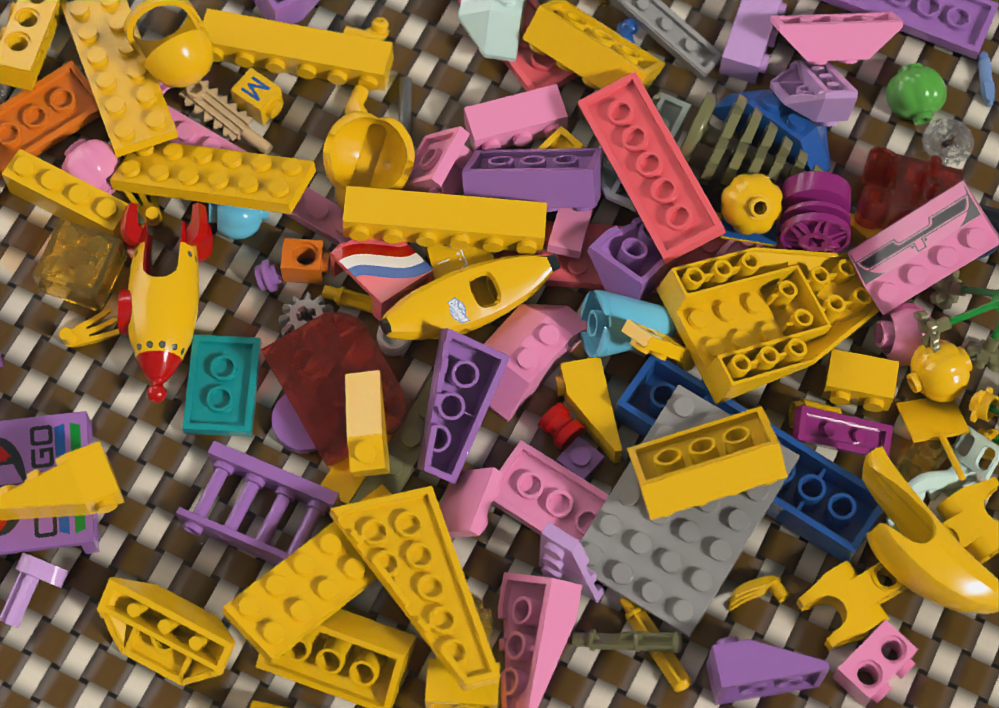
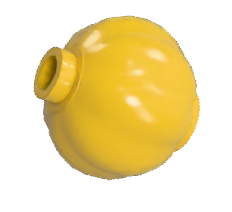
[721,173,783,235]
[906,339,972,402]

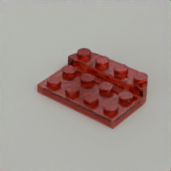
[261,311,408,468]

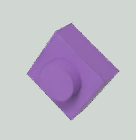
[556,435,605,480]

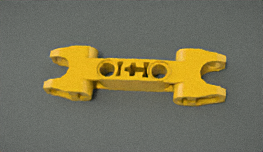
[796,477,999,651]

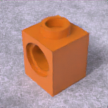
[280,238,330,285]

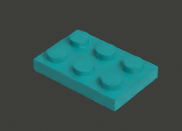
[182,334,262,437]

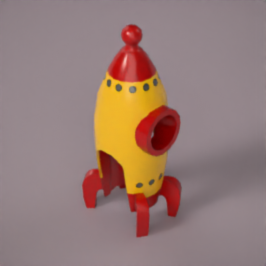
[117,202,213,403]

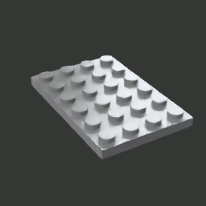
[580,384,800,638]

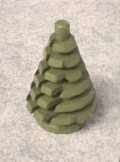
[680,92,823,190]

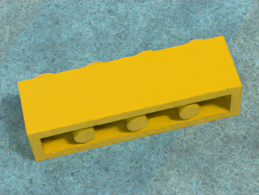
[2,149,128,248]

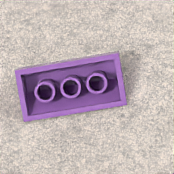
[462,148,604,212]

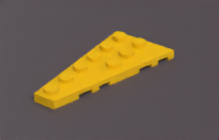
[329,486,501,691]

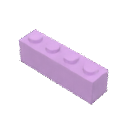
[719,0,788,84]

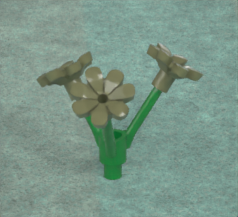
[914,270,999,372]

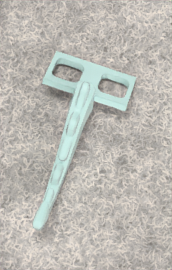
[886,426,999,532]

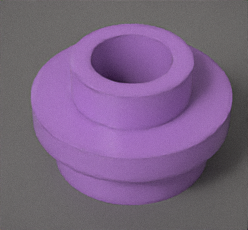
[255,259,282,292]

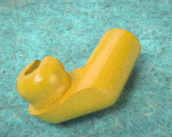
[345,85,369,115]

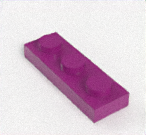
[792,405,893,457]

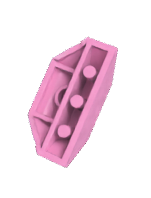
[770,12,903,65]
[484,304,587,423]

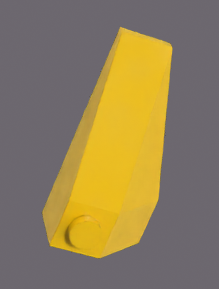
[0,441,124,521]

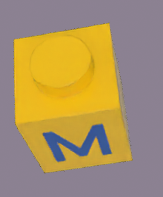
[230,68,284,126]

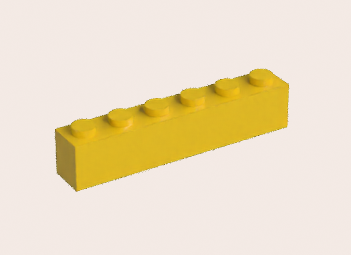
[203,8,394,91]
[343,186,547,255]

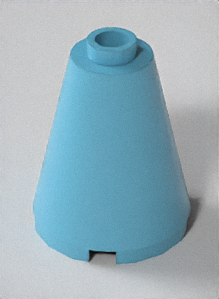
[581,289,677,358]

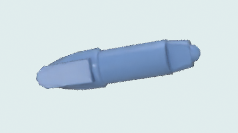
[978,51,995,107]

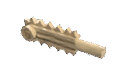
[179,80,273,155]

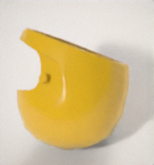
[123,0,214,88]

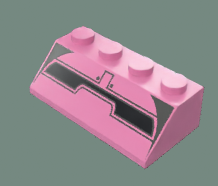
[847,180,999,315]

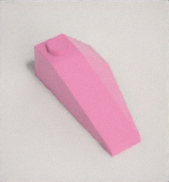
[498,572,582,708]

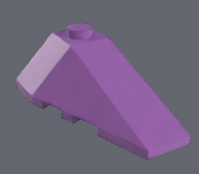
[587,217,683,301]

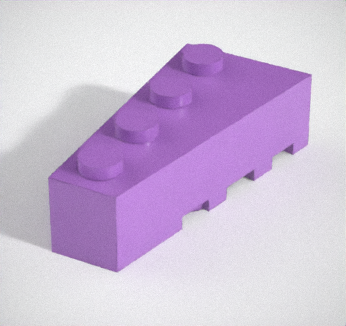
[417,328,511,484]

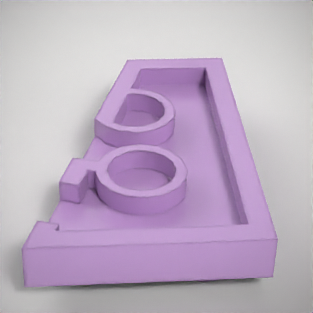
[539,522,605,603]

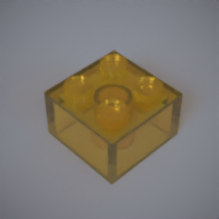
[33,219,127,312]

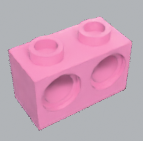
[832,620,918,707]

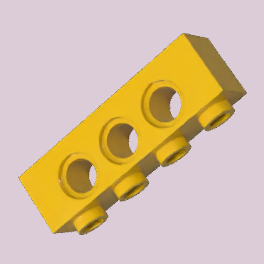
[0,0,68,91]

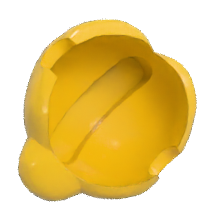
[323,111,415,211]

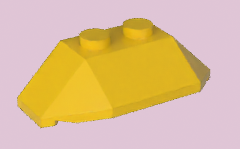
[97,577,236,686]

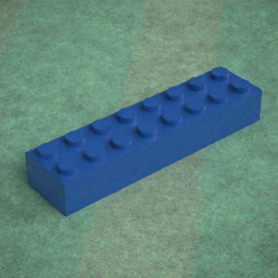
[614,354,883,562]

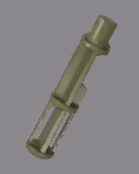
[572,629,682,653]

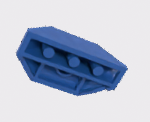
[712,90,831,172]

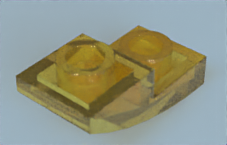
[896,439,955,483]

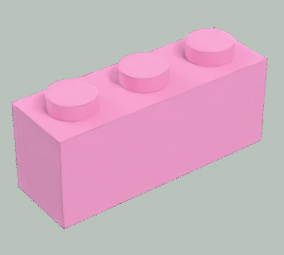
[464,84,568,152]

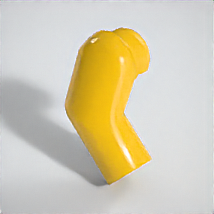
[343,17,389,41]

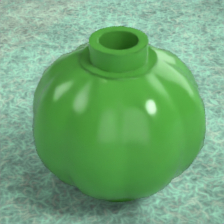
[886,63,947,125]

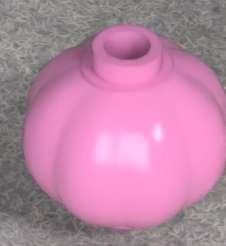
[61,139,122,195]
[874,302,940,366]

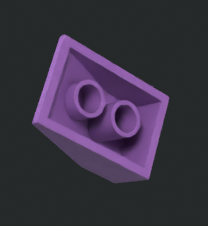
[706,637,830,705]

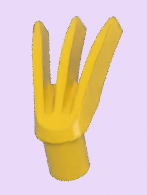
[124,191,162,226]
[59,308,120,348]
[727,575,790,611]

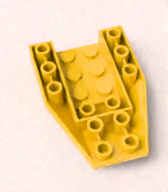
[656,247,880,405]

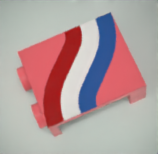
[330,239,434,322]

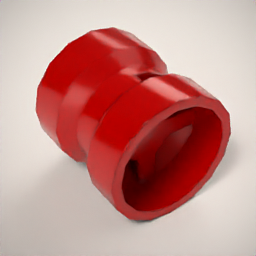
[537,403,585,451]

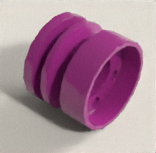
[780,171,851,253]

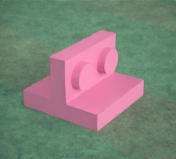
[402,126,474,195]

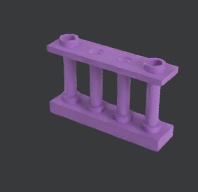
[176,441,341,566]

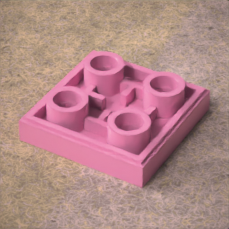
[440,467,502,538]

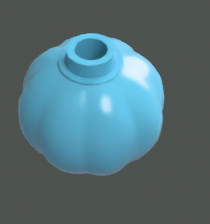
[209,203,269,240]

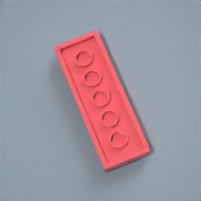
[577,71,726,264]

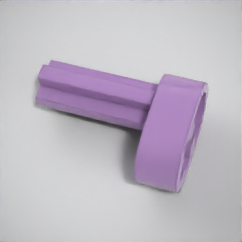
[0,552,68,628]

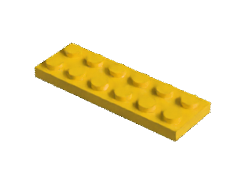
[61,0,178,157]
[110,142,316,214]
[222,484,393,665]

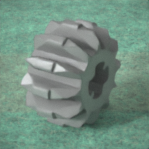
[278,292,336,351]

